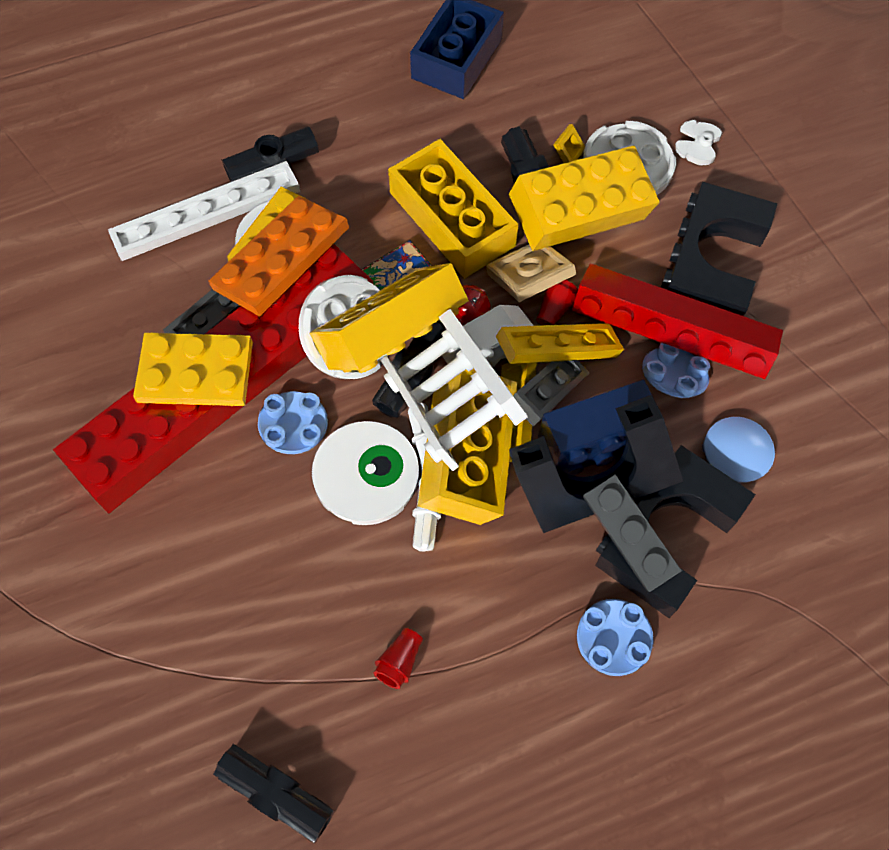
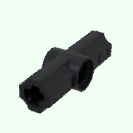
[501,126,549,184]
[222,127,319,182]
[372,322,446,418]
[213,743,335,843]

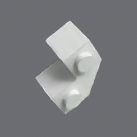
[442,305,534,367]

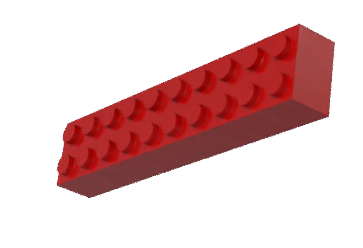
[53,243,374,514]

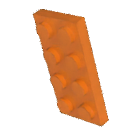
[208,195,349,317]

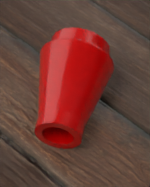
[536,280,578,326]
[373,628,423,689]

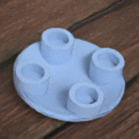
[642,343,710,398]
[258,391,328,454]
[702,417,775,484]
[577,599,653,676]

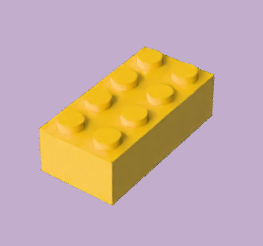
[388,139,518,279]
[509,145,660,251]
[309,263,469,373]
[417,368,517,525]

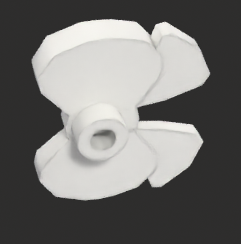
[675,120,722,165]

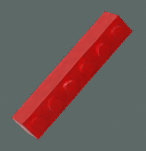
[572,263,783,379]

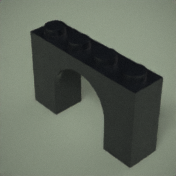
[661,181,778,316]
[509,395,683,533]
[595,445,756,618]

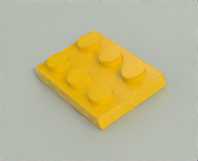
[133,333,253,406]

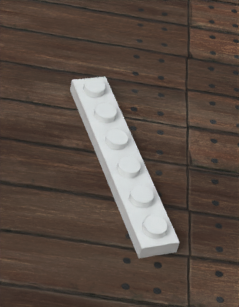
[108,161,300,261]

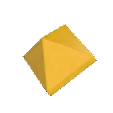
[553,124,585,163]

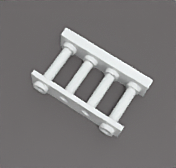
[381,309,528,471]

